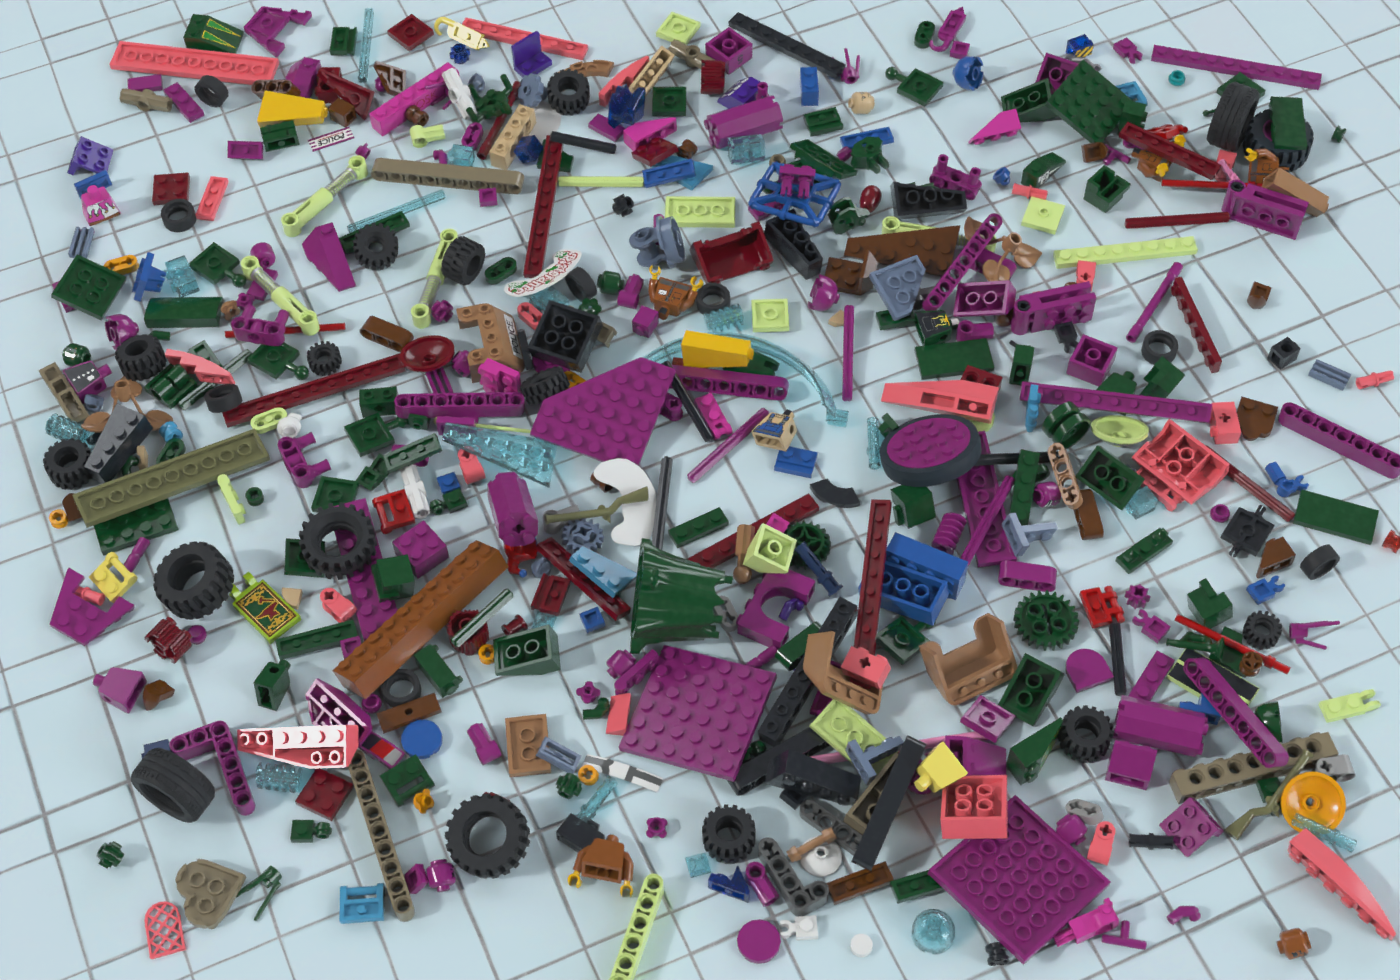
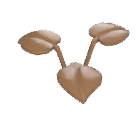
[964,216,1042,281]
[81,376,173,433]

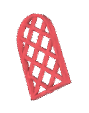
[145,901,186,960]

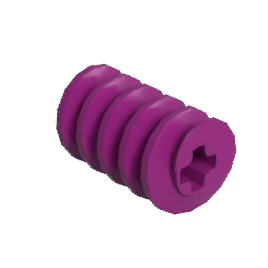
[931,512,967,555]

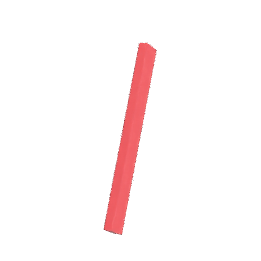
[462,17,588,60]

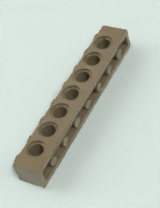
[1169,732,1339,804]

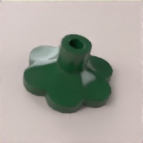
[579,298,602,315]

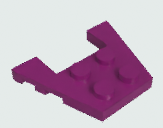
[244,6,312,57]
[50,568,135,646]

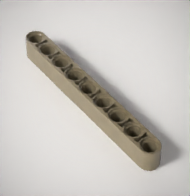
[371,158,525,194]
[348,749,415,922]

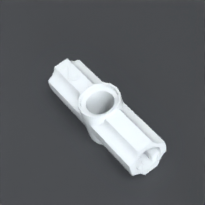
[442,68,477,120]
[400,464,430,519]

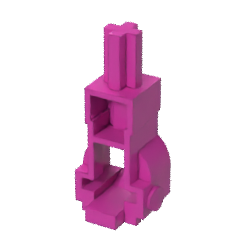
[1053,897,1119,947]

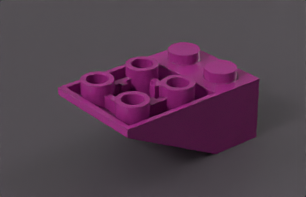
[944,735,1006,776]

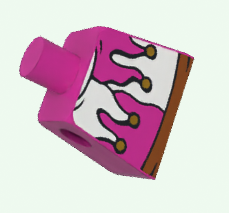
[81,185,121,226]

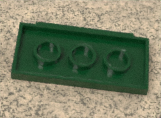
[1269,96,1307,150]
[789,139,858,180]

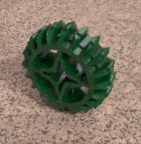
[784,520,831,571]

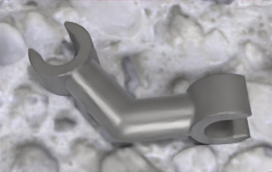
[1064,53,1102,72]

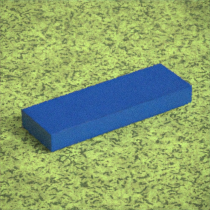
[840,127,894,149]
[642,159,696,188]

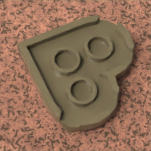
[175,859,246,929]

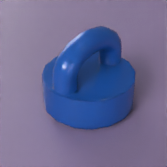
[993,167,1010,186]

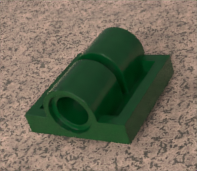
[144,363,198,409]

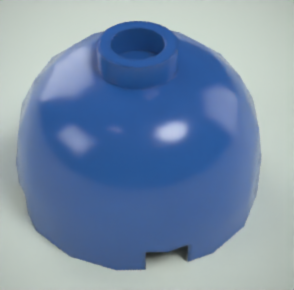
[953,56,984,91]

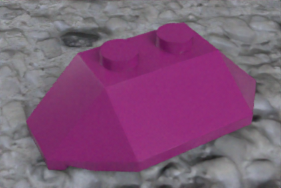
[305,678,373,746]

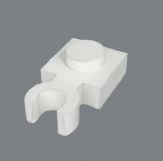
[780,915,818,941]

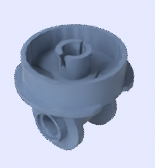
[629,216,685,268]

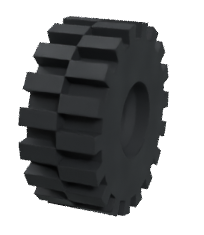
[353,223,398,270]
[520,366,570,405]

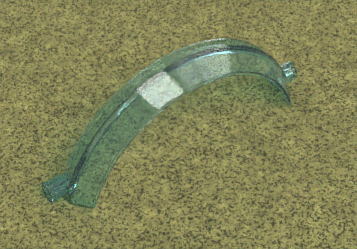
[643,332,849,427]

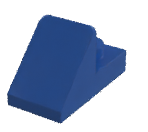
[1178,692,1221,725]

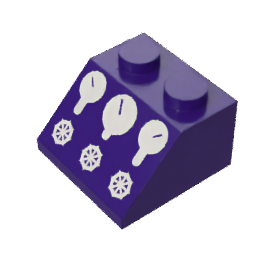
[717,77,763,109]

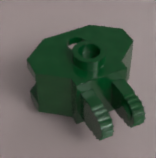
[850,137,889,174]
[828,197,870,234]

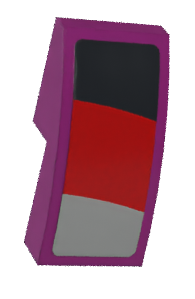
[358,731,405,769]

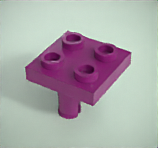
[778,164,816,199]

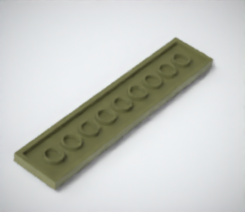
[72,428,270,528]

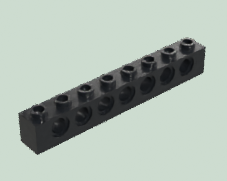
[758,597,858,747]

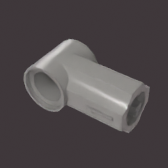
[542,504,582,535]

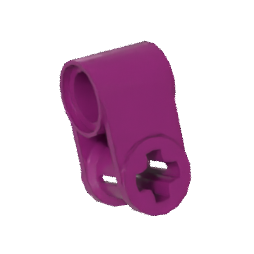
[660,393,683,421]

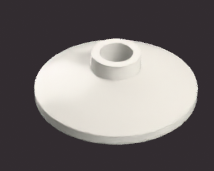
[800,836,842,877]

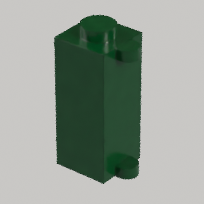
[413,644,463,698]

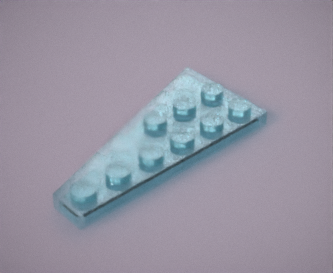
[442,422,557,488]

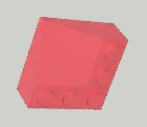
[940,775,1008,839]

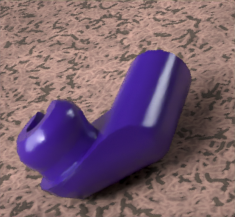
[778,598,804,621]

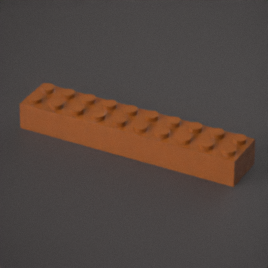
[332,540,508,699]

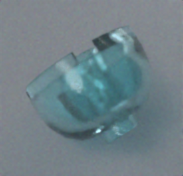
[911,909,955,955]

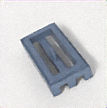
[68,227,95,258]
[1308,359,1351,391]
[536,736,581,774]

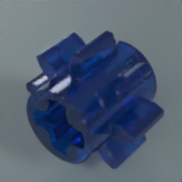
[449,43,470,64]

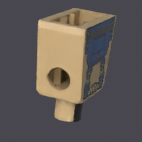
[752,409,797,451]

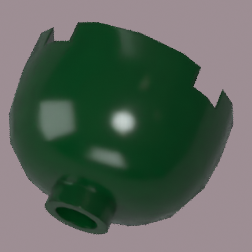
[1254,701,1283,743]

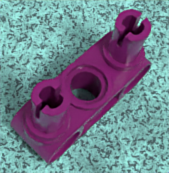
[929,154,982,200]
[231,304,290,346]
[277,432,331,488]

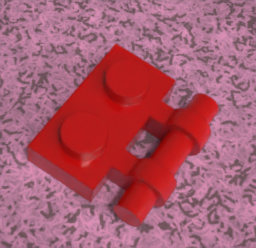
[1147,124,1188,141]
[1079,586,1125,628]

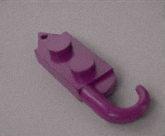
[929,7,966,52]

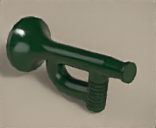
[1166,631,1224,662]

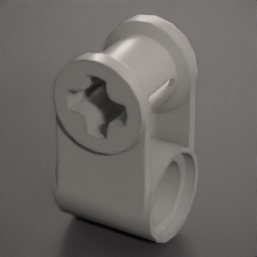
[1312,754,1356,782]

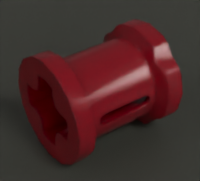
[501,614,528,636]

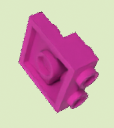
[478,358,523,394]

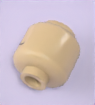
[848,92,874,114]

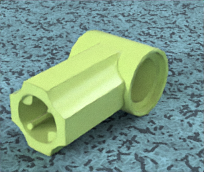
[409,124,445,148]

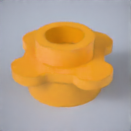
[413,789,434,814]

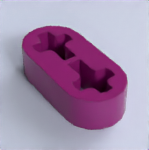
[461,122,484,152]

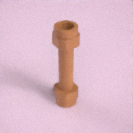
[786,827,837,863]

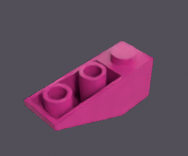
[968,109,1021,145]

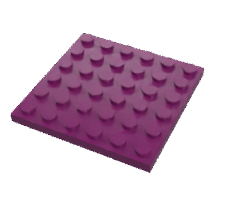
[618,645,777,782]
[928,795,1111,965]

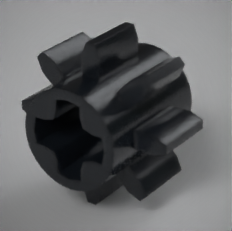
[612,194,634,217]

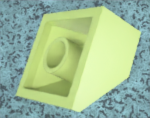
[743,523,797,574]

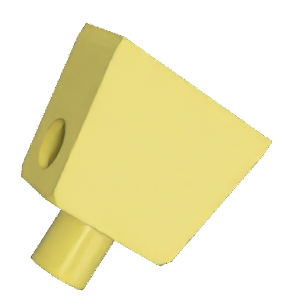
[914,741,968,793]

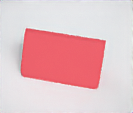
[606,693,631,736]

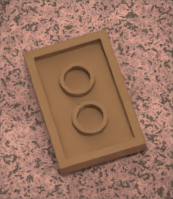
[505,714,551,777]

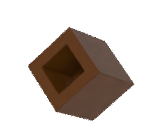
[328,98,357,128]

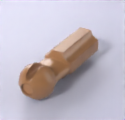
[733,524,755,584]

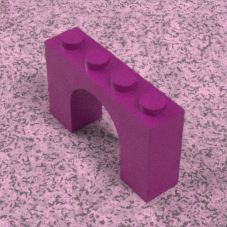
[736,569,816,650]

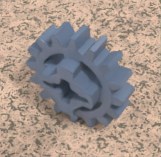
[561,518,604,554]

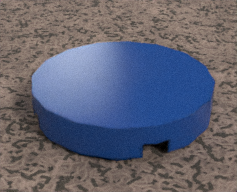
[401,720,443,759]

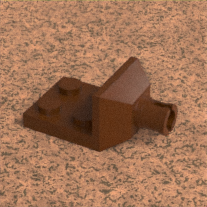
[824,250,880,296]

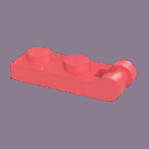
[1136,467,1184,512]

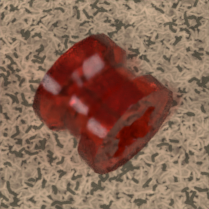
[1382,529,1400,554]

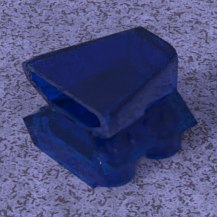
[608,84,646,129]

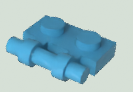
[1025,384,1041,432]

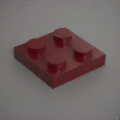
[387,14,434,52]
[631,137,678,167]
[152,172,190,206]
[295,768,354,821]

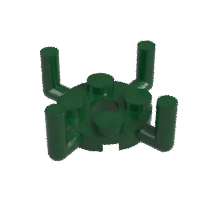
[466,74,513,123]

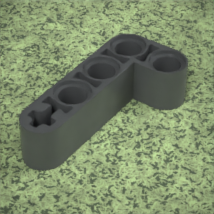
[758,837,829,917]

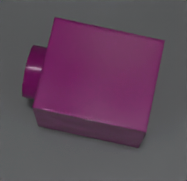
[632,305,659,338]

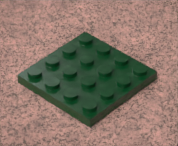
[1044,60,1133,143]
[94,498,179,556]

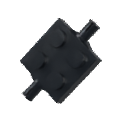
[1220,505,1274,558]

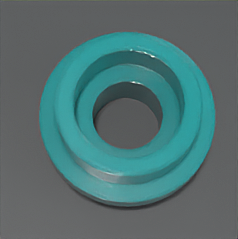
[1168,70,1186,86]

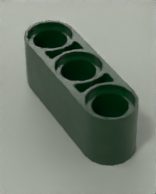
[775,621,822,671]

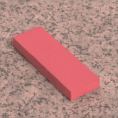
[195,176,228,221]

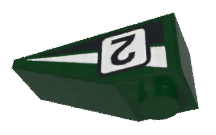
[1021,152,1066,189]

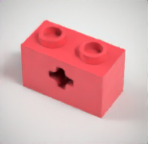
[1210,402,1241,444]
[840,646,891,690]

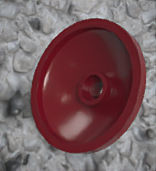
[400,335,455,373]

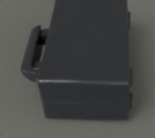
[556,813,605,852]

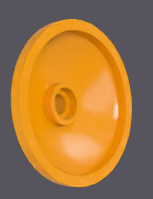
[1280,771,1346,836]

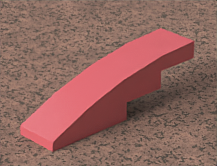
[599,56,650,107]
[165,349,235,384]

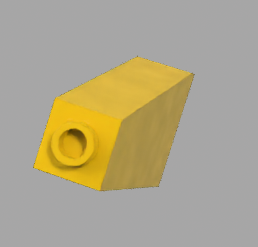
[257,91,328,128]
[681,330,754,368]

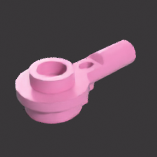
[1218,159,1240,182]

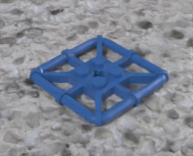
[748,161,841,227]

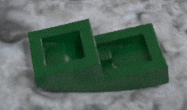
[356,453,389,491]

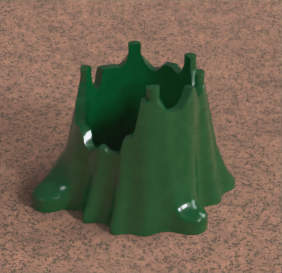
[629,538,733,654]

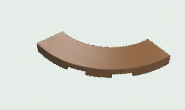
[558,60,614,91]

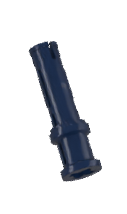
[794,542,843,597]

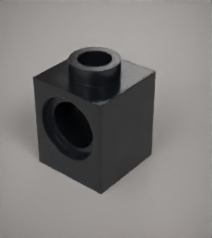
[1268,337,1301,370]

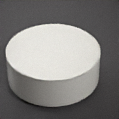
[850,934,873,957]

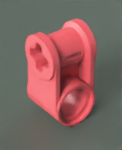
[1215,149,1237,182]
[1076,260,1096,291]
[458,447,486,485]
[320,588,357,623]
[1086,821,1115,866]

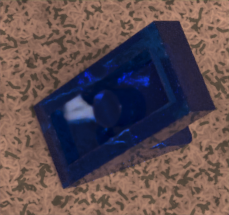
[708,866,750,903]

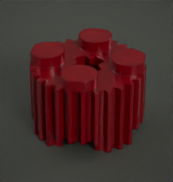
[701,60,725,95]
[447,609,489,656]
[144,617,192,664]

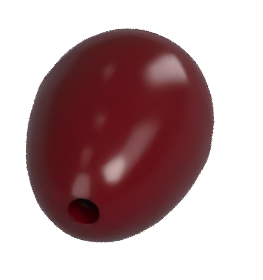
[860,185,882,213]

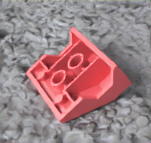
[1131,418,1230,505]

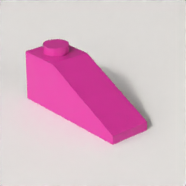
[623,117,677,151]

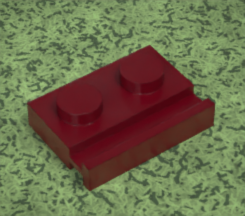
[530,573,571,616]

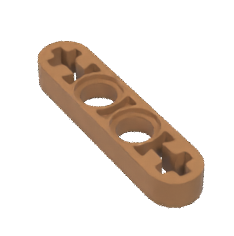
[1048,443,1083,509]

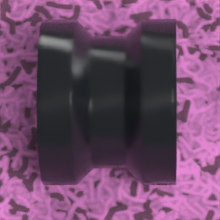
[985,942,1010,966]

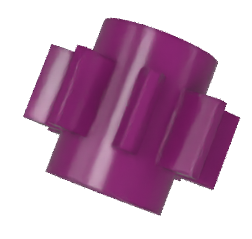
[431,300,454,322]
[1124,584,1151,609]

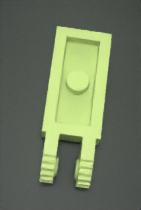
[217,474,246,525]
[1318,689,1381,723]

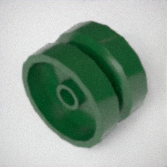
[1041,401,1091,449]

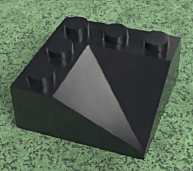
[527,300,603,373]

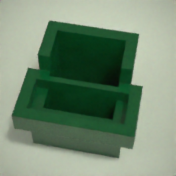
[1083,165,1131,213]
[1139,356,1185,398]
[890,485,936,529]
[371,554,415,603]
[1187,578,1233,629]

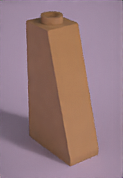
[1262,168,1329,217]

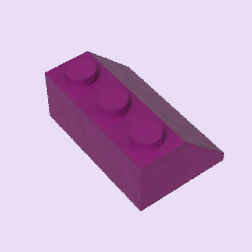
[1035,53,1097,91]
[953,280,1017,317]

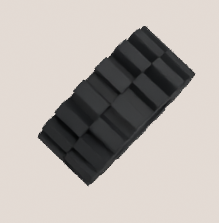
[306,341,342,376]
[1242,610,1282,650]

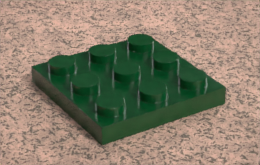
[51,254,127,321]

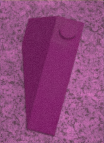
[285,57,321,98]
[302,222,356,292]

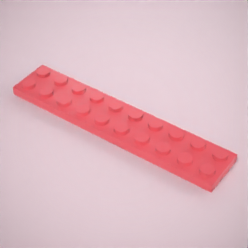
[109,41,279,85]

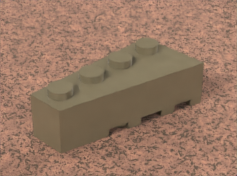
[843,753,898,835]

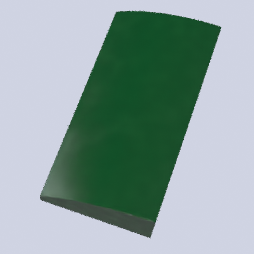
[144,297,223,328]

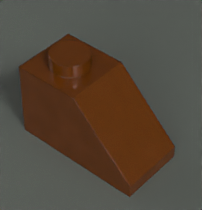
[1256,537,1296,579]

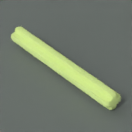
[558,176,644,187]

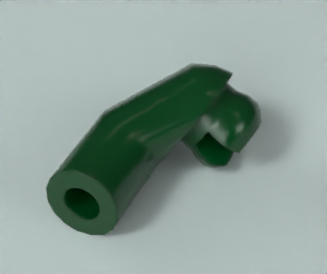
[149,330,170,341]
[121,455,139,477]
[583,697,610,720]

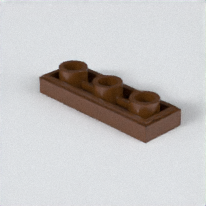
[376,692,442,734]

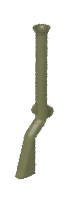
[544,486,649,525]
[1224,749,1314,840]

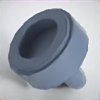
[468,73,485,92]
[84,394,104,413]
[531,557,551,578]

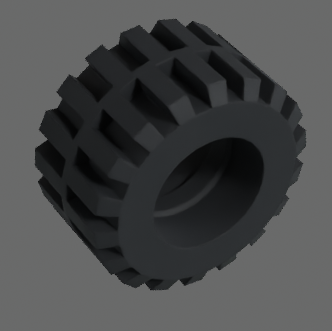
[547,69,590,116]
[441,236,485,286]
[115,334,167,381]
[43,438,93,490]
[1058,705,1114,763]
[702,804,756,864]

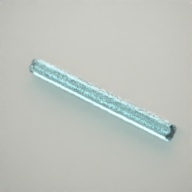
[358,8,374,83]
[347,190,446,233]

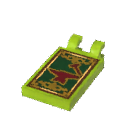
[229,571,302,644]

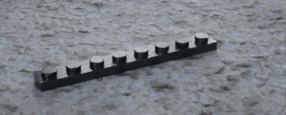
[728,12,846,79]

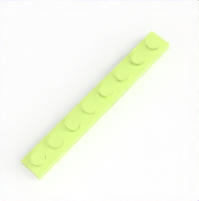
[1053,236,1198,269]

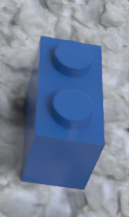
[800,67,819,106]

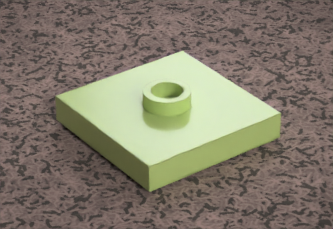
[656,12,701,45]
[1021,196,1065,235]
[751,299,789,332]

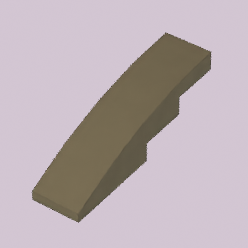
[38,362,89,426]

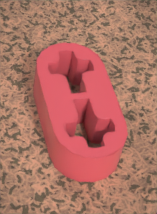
[517,302,543,330]

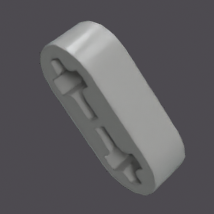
[713,596,738,632]
[1065,799,1104,825]

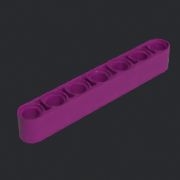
[923,213,1003,311]
[670,365,789,400]
[394,392,525,419]
[1278,402,1400,479]
[1183,658,1289,768]

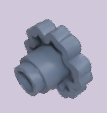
[518,73,548,108]

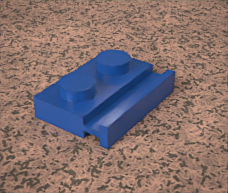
[774,446,818,479]

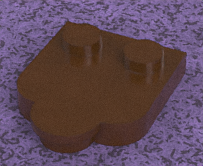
[1237,396,1278,441]

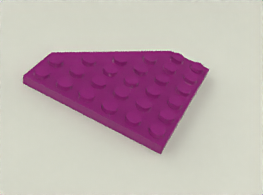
[530,357,676,466]

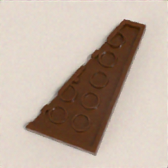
[844,225,960,277]

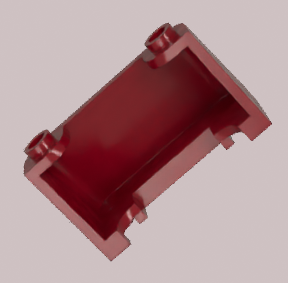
[689,221,774,284]

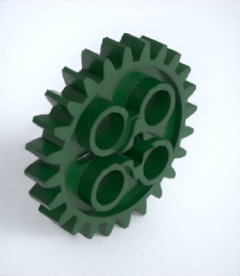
[1013,590,1079,651]

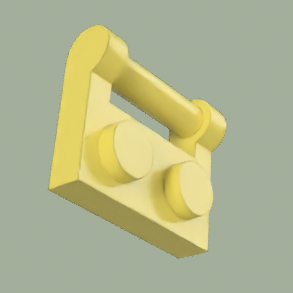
[89,552,138,603]

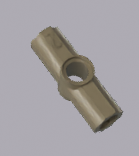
[668,39,715,69]
[119,88,173,112]

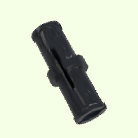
[1129,833,1174,850]

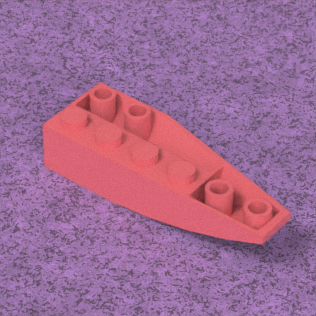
[881,380,999,424]
[237,725,358,769]
[1288,828,1396,941]

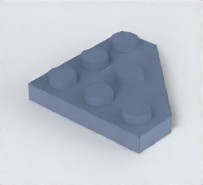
[869,255,926,321]

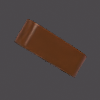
[251,80,301,100]
[360,316,414,353]
[1070,488,1104,540]

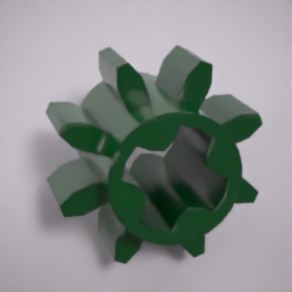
[556,773,582,799]
[96,841,124,869]

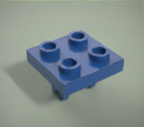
[132,252,166,302]

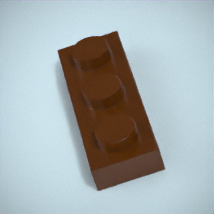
[826,861,894,905]

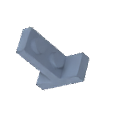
[1002,513,1058,557]
[845,735,904,785]

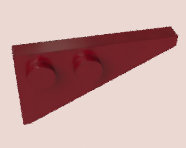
[317,68,375,120]

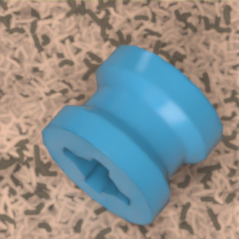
[159,421,183,443]

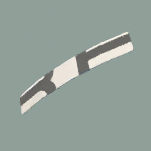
[582,754,663,792]

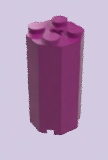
[704,95,783,149]
[487,472,538,547]
[1113,695,1208,757]

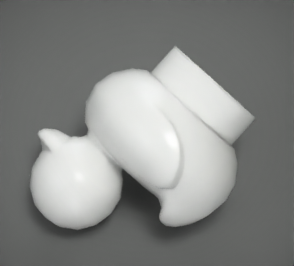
[277,413,302,438]

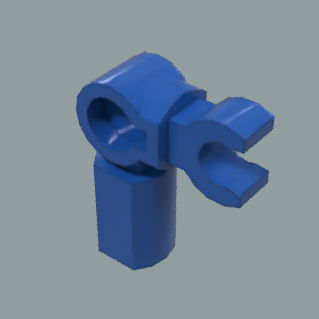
[1265,462,1309,498]

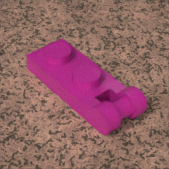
[694,393,733,440]

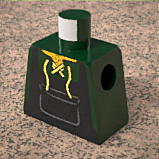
[914,310,959,346]

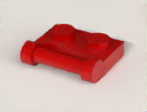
[372,489,415,534]

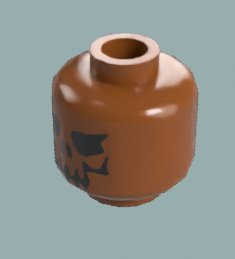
[1276,928,1311,960]

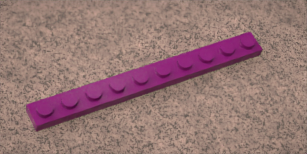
[1151,45,1322,90]
[1020,381,1213,424]

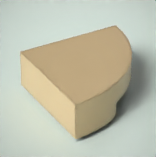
[828,310,844,327]
[137,445,148,470]
[282,587,303,610]

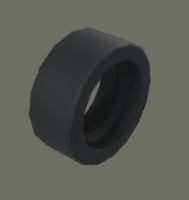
[194,75,229,108]
[161,199,196,232]
[565,267,597,302]
[696,283,730,318]
[1141,330,1178,365]
[204,384,243,413]
[1300,544,1340,580]
[381,669,422,707]

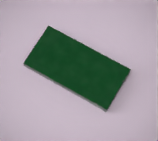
[914,338,995,380]
[1293,489,1379,545]

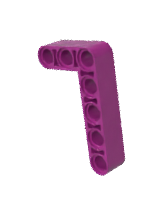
[169,721,256,816]

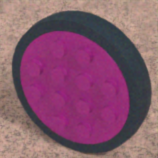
[880,414,982,487]

